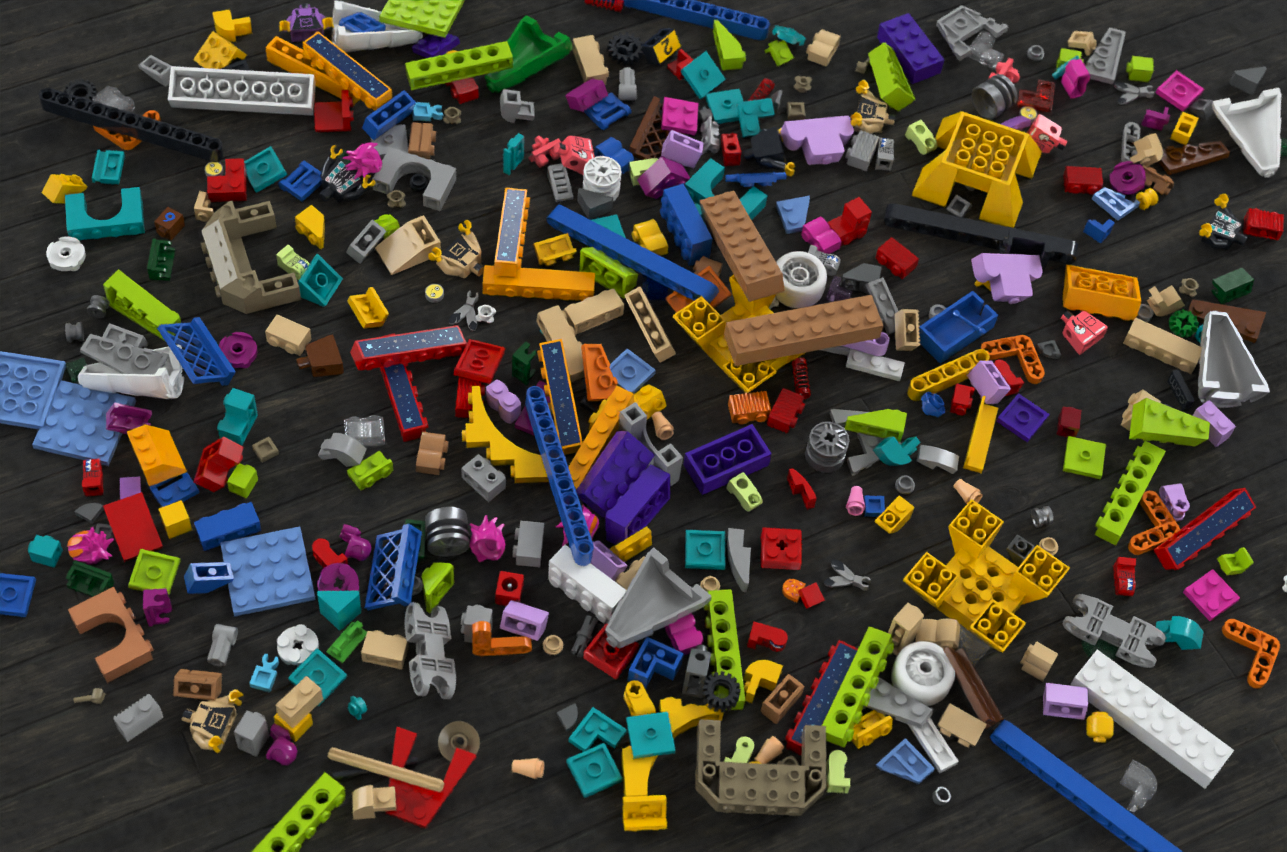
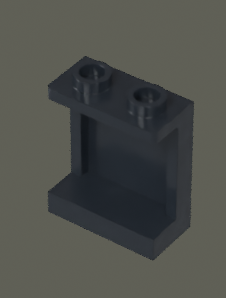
[999,230,1053,274]

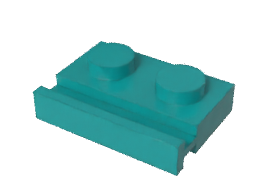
[503,133,524,175]
[92,150,125,184]

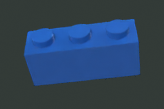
[362,90,416,140]
[194,502,261,551]

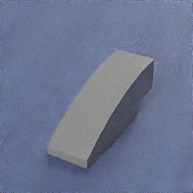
[726,528,751,592]

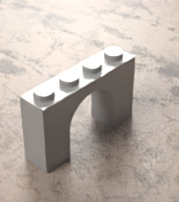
[373,147,456,211]
[618,402,683,486]

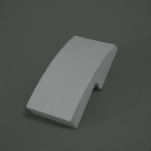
[917,445,959,474]

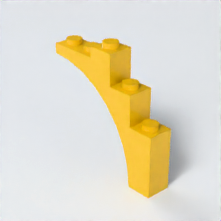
[462,386,549,483]
[621,697,724,797]

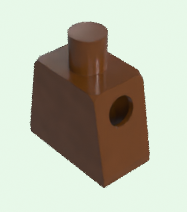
[296,334,344,377]

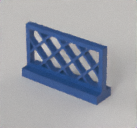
[157,317,236,386]
[365,524,422,610]

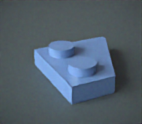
[1092,187,1141,220]
[776,196,810,234]
[876,738,935,784]

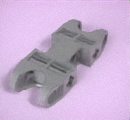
[1063,594,1166,668]
[405,602,456,699]

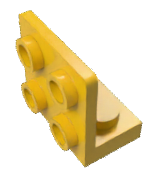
[194,31,247,69]

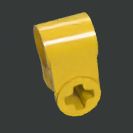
[624,680,656,716]

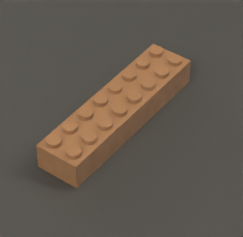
[700,191,785,302]
[724,295,883,366]

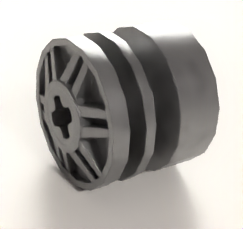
[971,74,1018,120]
[805,422,850,473]
[425,507,470,557]

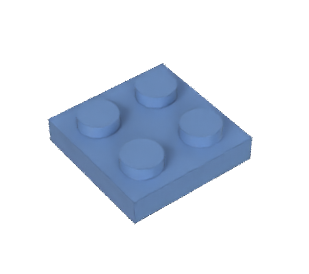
[610,348,656,393]

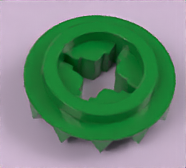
[1169,309,1199,337]

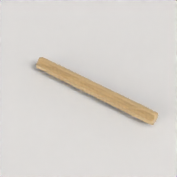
[328,748,444,792]

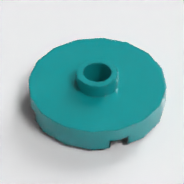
[772,26,806,46]

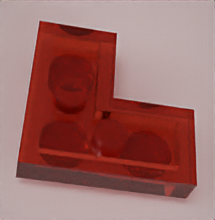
[1017,80,1055,113]

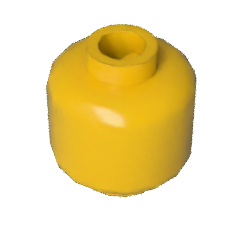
[1086,712,1114,743]

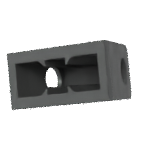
[682,645,711,698]

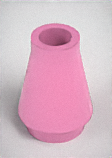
[846,486,865,516]

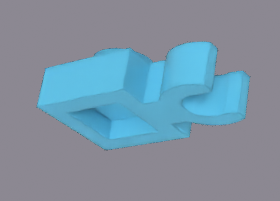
[412,102,443,121]
[250,654,279,692]

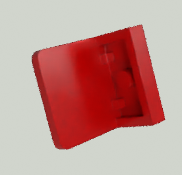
[314,90,354,132]

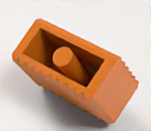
[728,391,771,424]

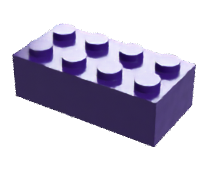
[877,13,944,84]
[683,424,772,495]
[576,431,655,517]
[605,464,670,545]

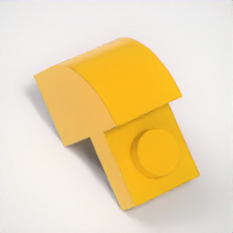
[213,9,252,42]
[1170,112,1199,145]
[743,660,783,703]

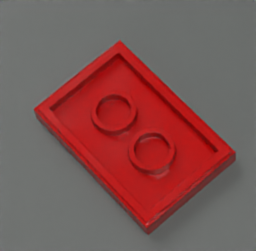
[454,339,505,384]
[103,492,163,562]

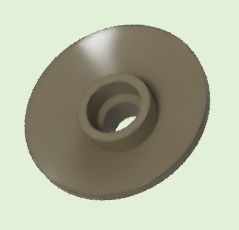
[438,721,480,762]

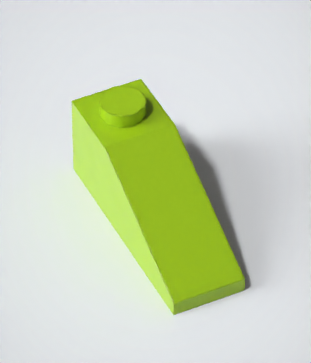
[713,20,746,70]
[845,409,907,442]

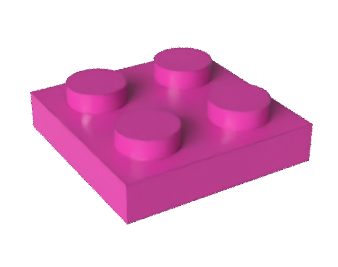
[1156,71,1204,112]
[661,97,698,135]
[1183,569,1240,621]

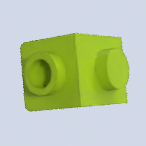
[764,40,794,66]
[375,214,400,240]
[1217,548,1254,575]

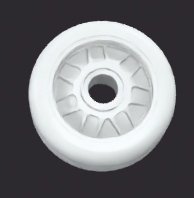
[775,251,827,308]
[891,641,955,706]

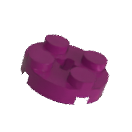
[1110,161,1146,195]
[219,332,258,368]
[317,563,359,591]

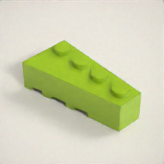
[868,42,915,111]
[103,269,181,342]
[1129,398,1210,446]

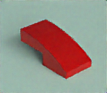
[787,468,817,509]

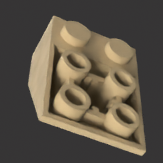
[375,215,441,275]

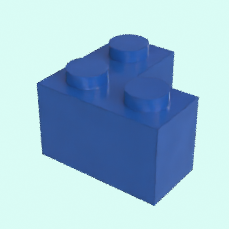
[628,637,684,689]

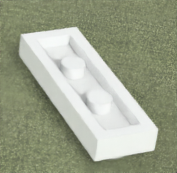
[846,348,905,381]
[908,718,958,773]

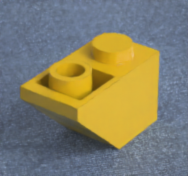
[41,174,88,204]
[295,205,325,249]
[875,496,914,534]

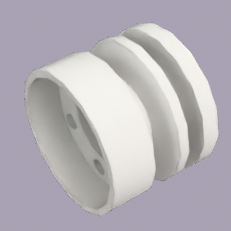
[583,156,621,201]

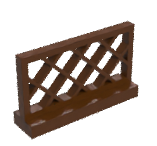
[628,96,683,160]
[943,647,1004,730]

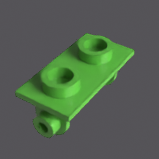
[326,621,367,664]

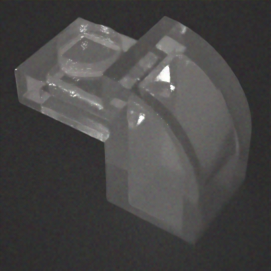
[1120,760,1157,813]

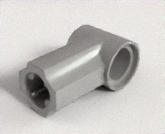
[618,68,637,100]
[207,624,238,667]

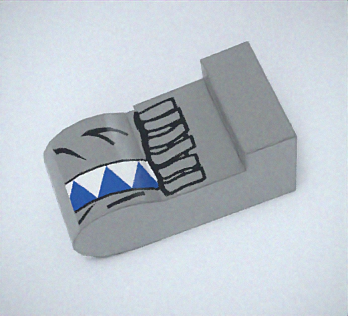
[875,138,894,171]
[808,245,841,276]

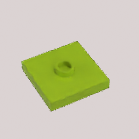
[1063,436,1106,479]
[128,549,180,595]

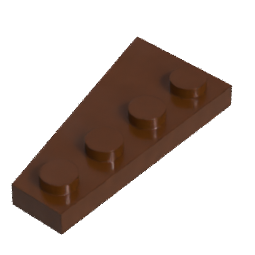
[1158,141,1230,175]
[1188,299,1266,343]

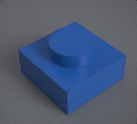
[864,496,885,517]

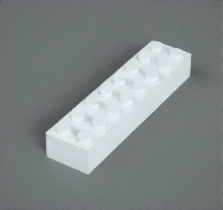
[168,66,316,115]
[1070,650,1234,788]

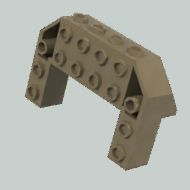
[201,201,301,314]
[695,720,826,816]

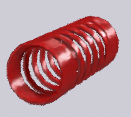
[585,0,624,12]
[748,79,775,101]
[792,357,811,399]

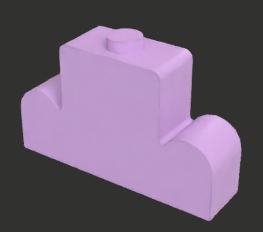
[780,116,854,165]
[971,253,1042,304]

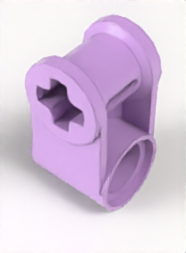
[1159,484,1190,522]

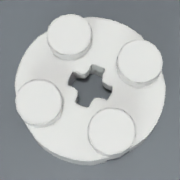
[46,237,86,271]
[277,625,319,667]

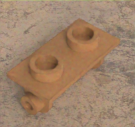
[1143,166,1174,195]

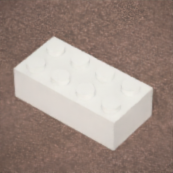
[548,545,627,623]

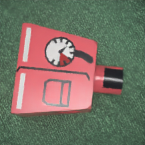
[1026,114,1067,153]
[554,136,594,175]
[1061,311,1108,355]

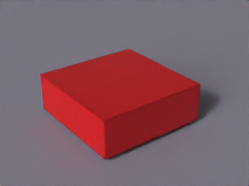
[798,583,825,609]

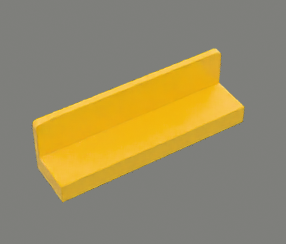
[963,396,998,473]

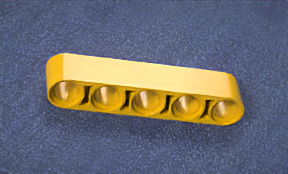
[907,349,990,401]

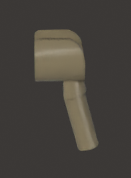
[855,58,870,74]
[74,688,105,704]

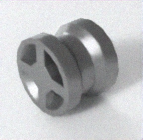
[87,295,110,319]
[65,322,84,342]
[1031,506,1054,528]

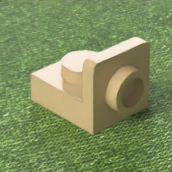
[1068,31,1096,56]
[194,191,214,222]

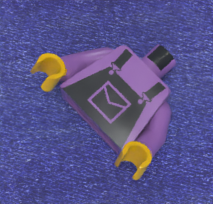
[279,3,334,42]

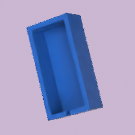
[660,184,712,266]
[918,291,998,364]

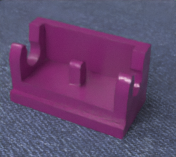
[106,402,152,434]
[143,588,172,627]

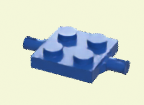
[725,172,786,187]

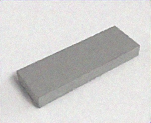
[866,277,898,335]

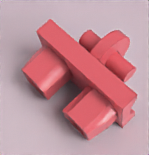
[989,58,1020,83]
[528,136,561,168]

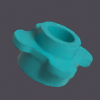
[348,696,367,720]

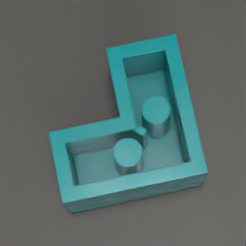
[217,388,258,446]

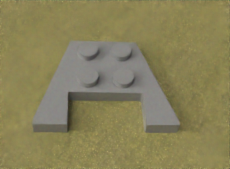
[937,5,1008,61]
[830,409,901,476]

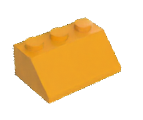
[127,425,187,486]

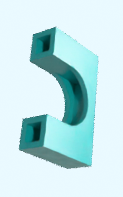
[685,158,768,220]
[65,187,145,241]

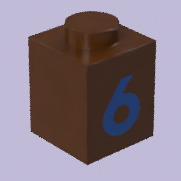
[154,207,185,241]

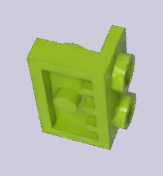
[347,451,393,491]

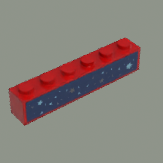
[350,325,467,371]
[380,333,429,442]
[1154,488,1256,570]
[785,640,858,756]

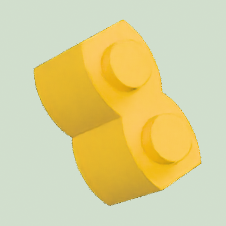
[632,219,668,256]

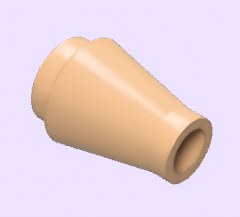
[652,412,674,440]
[954,479,982,504]
[754,736,784,764]
[512,758,544,779]

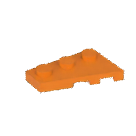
[581,344,618,401]

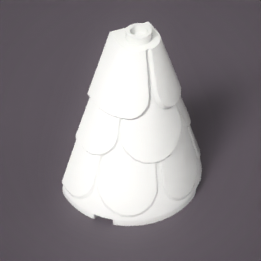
[332,0,422,52]
[1212,88,1281,177]
[78,345,184,399]

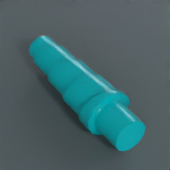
[1052,55,1080,79]

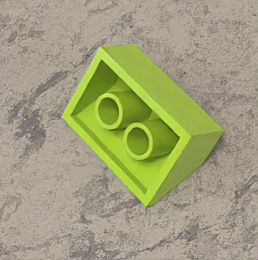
[579,247,638,299]

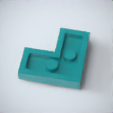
[737,98,775,138]
[568,707,627,752]

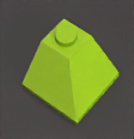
[421,562,454,613]

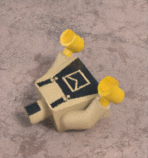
[851,80,896,134]
[428,220,484,278]
[182,690,244,753]

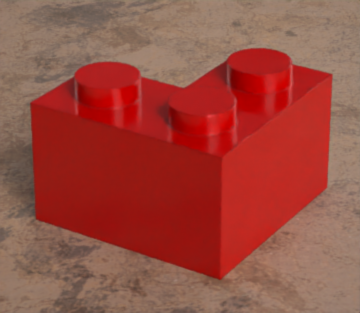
[207,158,247,202]
[828,197,872,246]
[194,436,243,492]

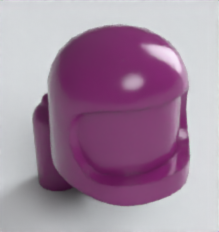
[339,524,371,561]
[266,723,297,765]

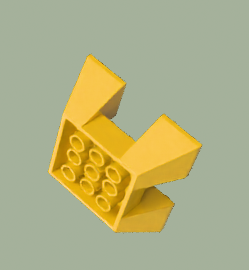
[912,111,1042,228]
[673,275,804,393]
[903,499,1070,653]

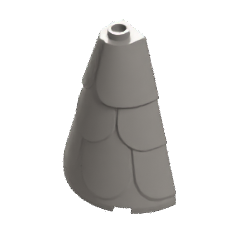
[1198,311,1270,408]
[605,547,712,648]

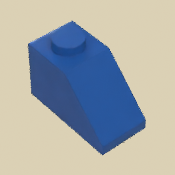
[184,562,234,594]

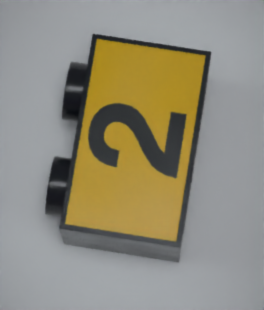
[641,28,681,65]

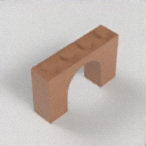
[68,587,154,683]

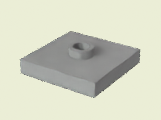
[371,124,408,158]

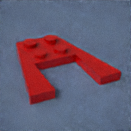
[385,727,476,828]

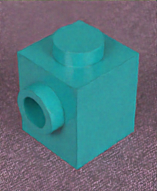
[28,535,63,568]

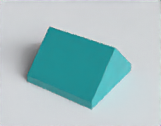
[298,254,343,307]
[317,591,361,631]

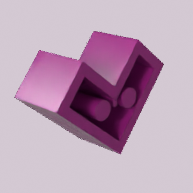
[637,156,690,199]

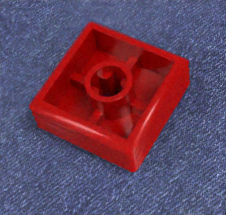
[761,527,802,570]
[583,623,639,679]

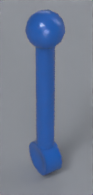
[952,310,986,335]

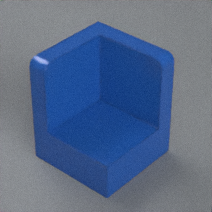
[1083,219,1115,244]

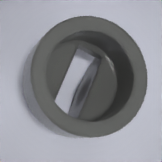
[932,787,951,806]

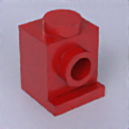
[950,384,975,415]

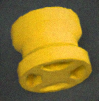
[1136,188,1158,210]

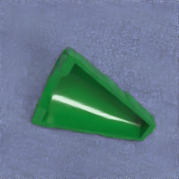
[484,15,572,93]

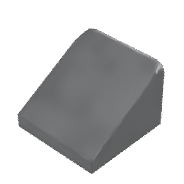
[769,90,783,114]
[1189,99,1214,120]
[946,195,972,217]

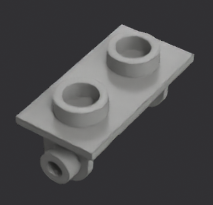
[700,116,720,154]

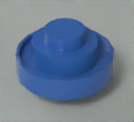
[921,392,945,417]

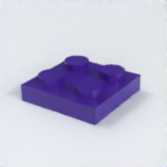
[412,33,460,58]
[996,393,1050,442]

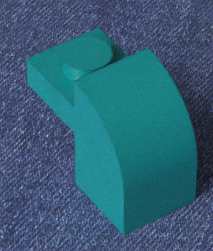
[873,436,921,466]
[1156,616,1204,650]

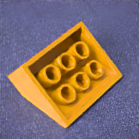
[1063,264,1141,321]

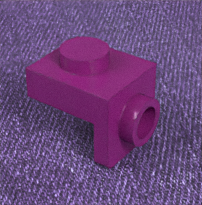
[1142,107,1170,131]

